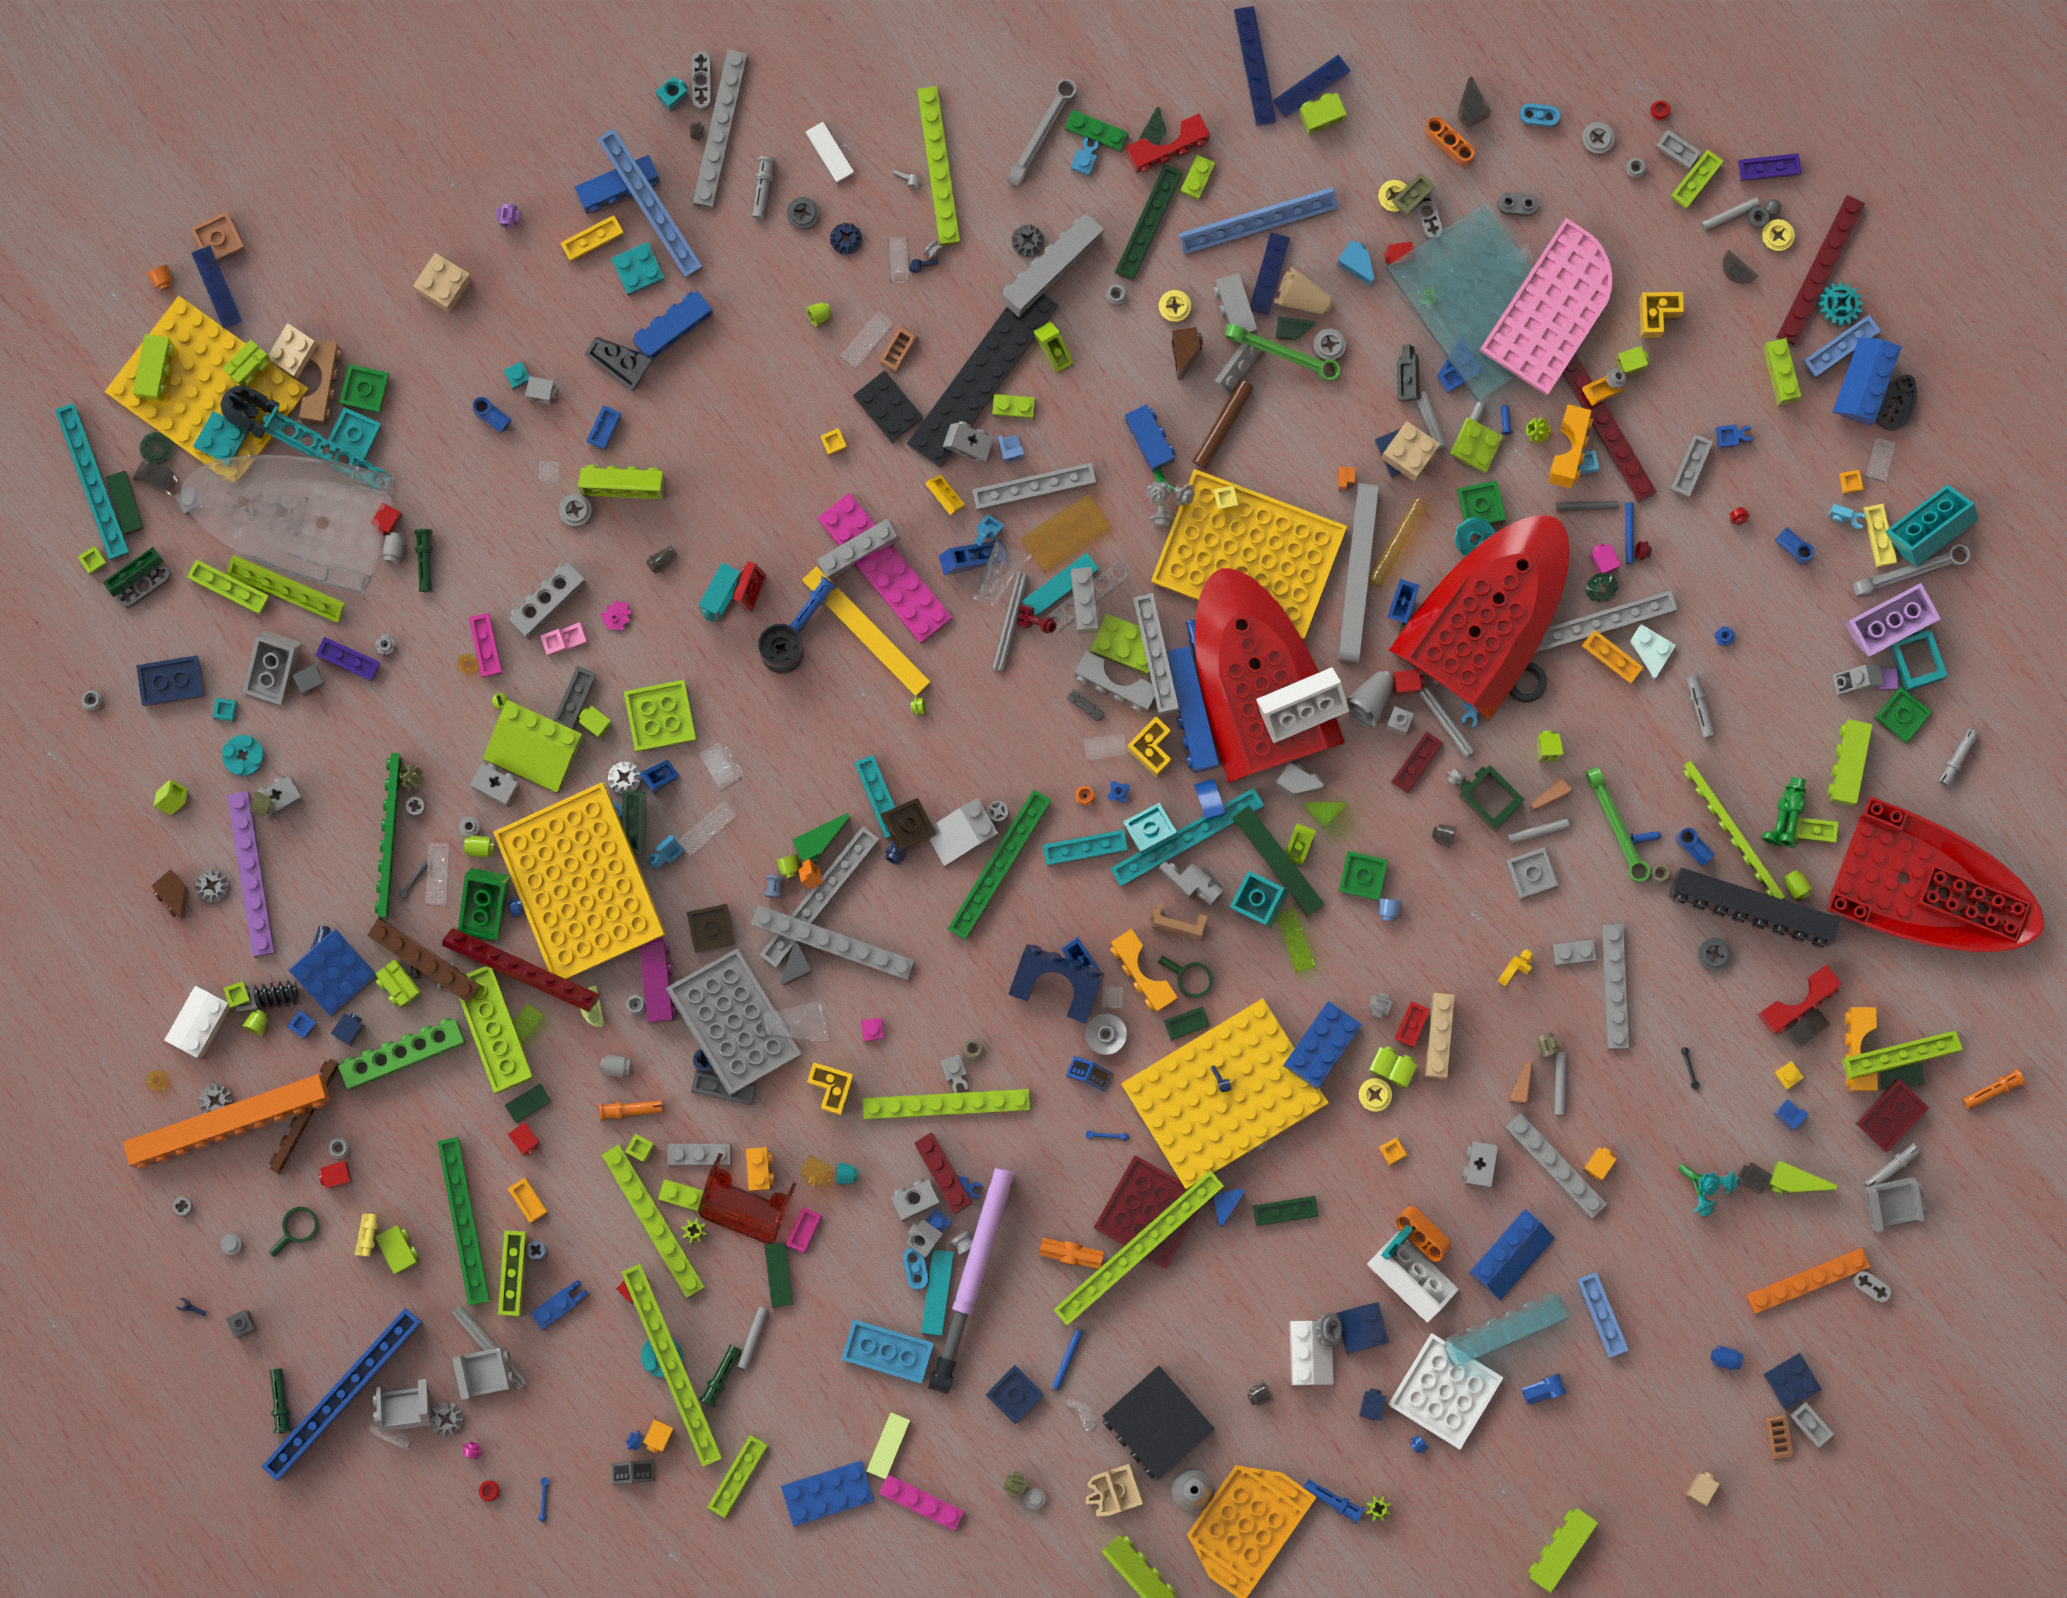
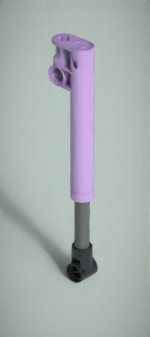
[928,1167,1015,1394]

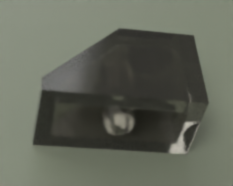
[1457,77,1491,128]
[133,461,179,496]
[1785,1008,1830,1049]

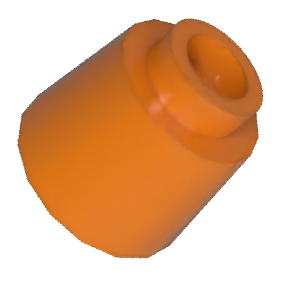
[147,265,172,291]

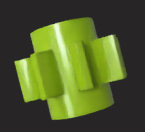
[1526,418,1551,444]
[681,1218,707,1244]
[1365,1496,1391,1521]

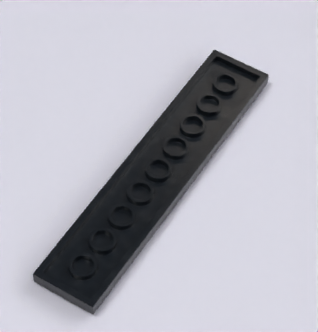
[907,294,1058,468]

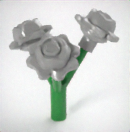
[1146,470,1195,527]

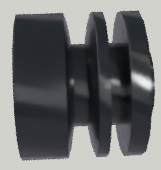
[758,624,804,674]

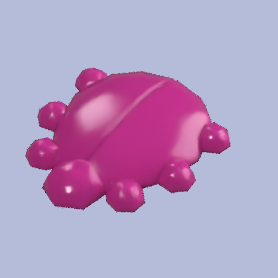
[600,601,631,630]

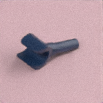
[910,259,938,273]
[1210,1065,1231,1092]
[176,1298,206,1317]

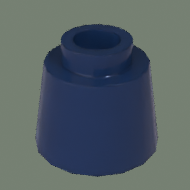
[693,1049,712,1073]

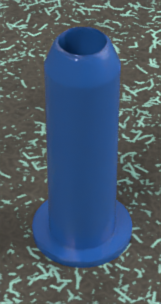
[1501,405,1513,435]
[1631,831,1661,845]

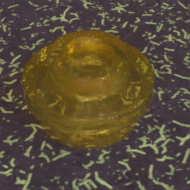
[457,653,478,674]
[146,1070,167,1091]

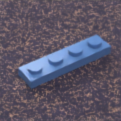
[1803,315,1881,378]
[1576,1272,1629,1358]

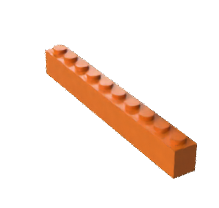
[123,1074,331,1170]

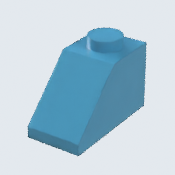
[1337,240,1374,286]

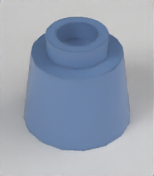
[1380,898,1402,921]

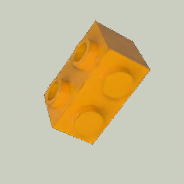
[746,1147,774,1192]

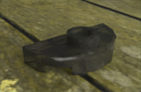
[1722,250,1758,284]

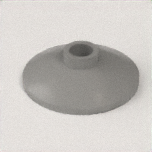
[1085,1013,1127,1055]

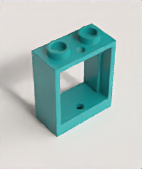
[698,562,741,622]
[1889,629,1948,691]

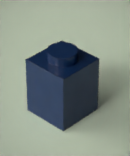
[331,1013,365,1047]
[1358,1388,1386,1421]

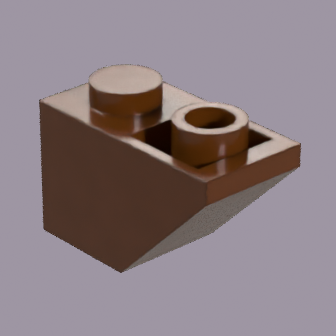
[151,869,187,919]

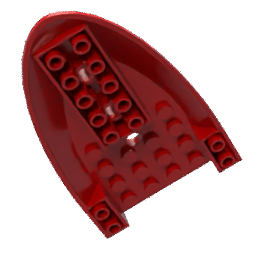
[1388,515,1570,721]
[1195,568,1345,783]
[1826,796,2044,952]

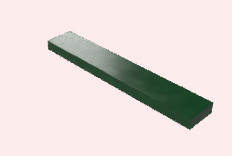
[1115,164,1183,281]
[1232,805,1324,916]

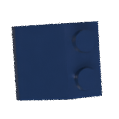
[1336,1302,1389,1354]

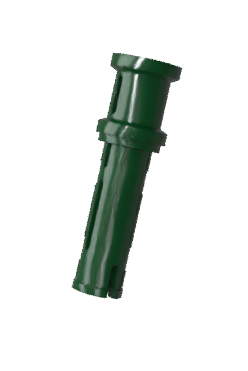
[414,529,433,592]
[699,1344,742,1408]
[269,1368,292,1434]

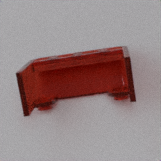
[698,1153,797,1244]

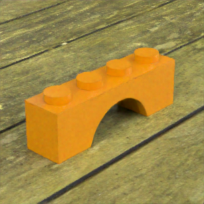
[1547,404,1593,489]
[1110,929,1178,1013]
[1845,1007,1878,1092]

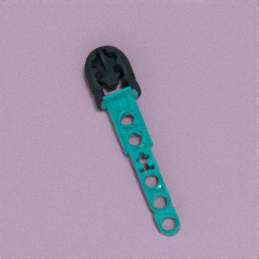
[220,386,390,491]

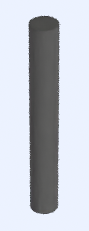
[1556,501,1618,511]

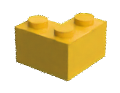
[1639,292,1684,338]
[1127,717,1171,778]
[807,1062,854,1117]

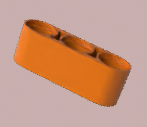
[1425,117,1475,166]
[1395,1206,1451,1262]

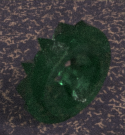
[140,432,173,465]
[1585,573,1618,603]

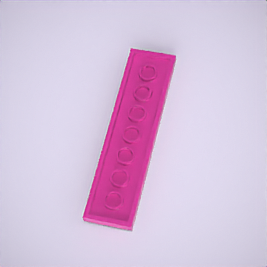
[817,493,952,644]

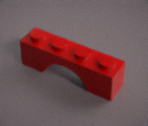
[1126,113,1210,173]
[1757,964,1842,1035]

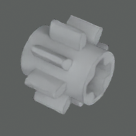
[1368,992,1392,1019]

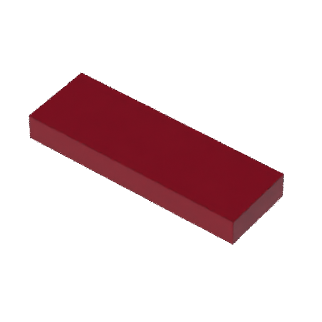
[1391,731,1443,794]

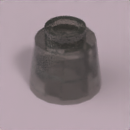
[1432,824,1456,849]
[1247,1380,1274,1406]

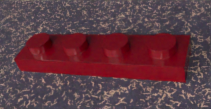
[914,1132,973,1215]

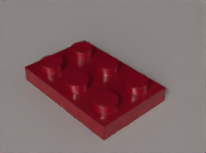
[1855,1079,1929,1153]

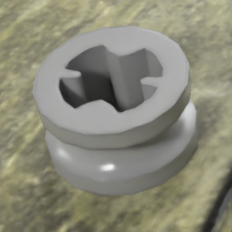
[923,240,943,260]
[406,797,425,816]
[172,1197,192,1217]

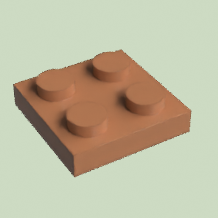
[190,211,245,266]

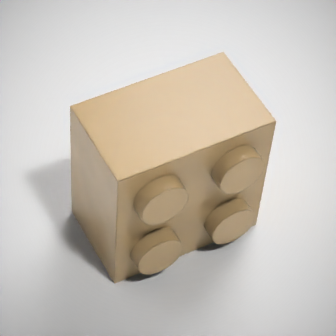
[413,253,472,313]
[1381,421,1440,482]

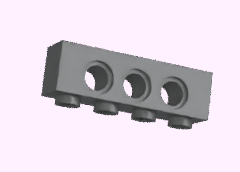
[508,562,586,640]

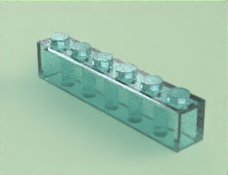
[1443,1293,1570,1369]

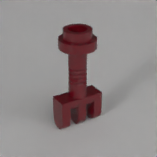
[1018,604,1057,634]

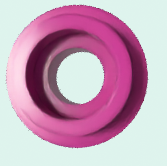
[462,1442,483,1459]

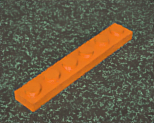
[1746,1248,1870,1314]

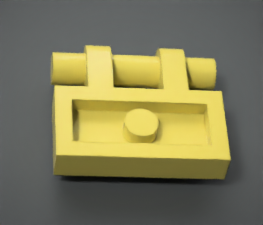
[355,1213,378,1257]

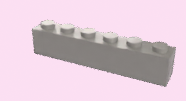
[1001,213,1104,317]

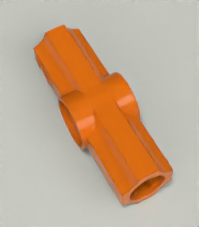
[1039,1238,1104,1269]

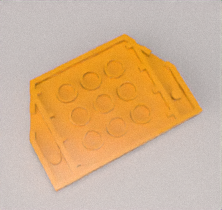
[1187,1465,1316,1598]

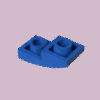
[1194,779,1226,821]

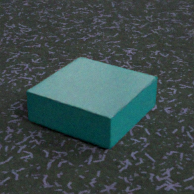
[212,698,238,722]

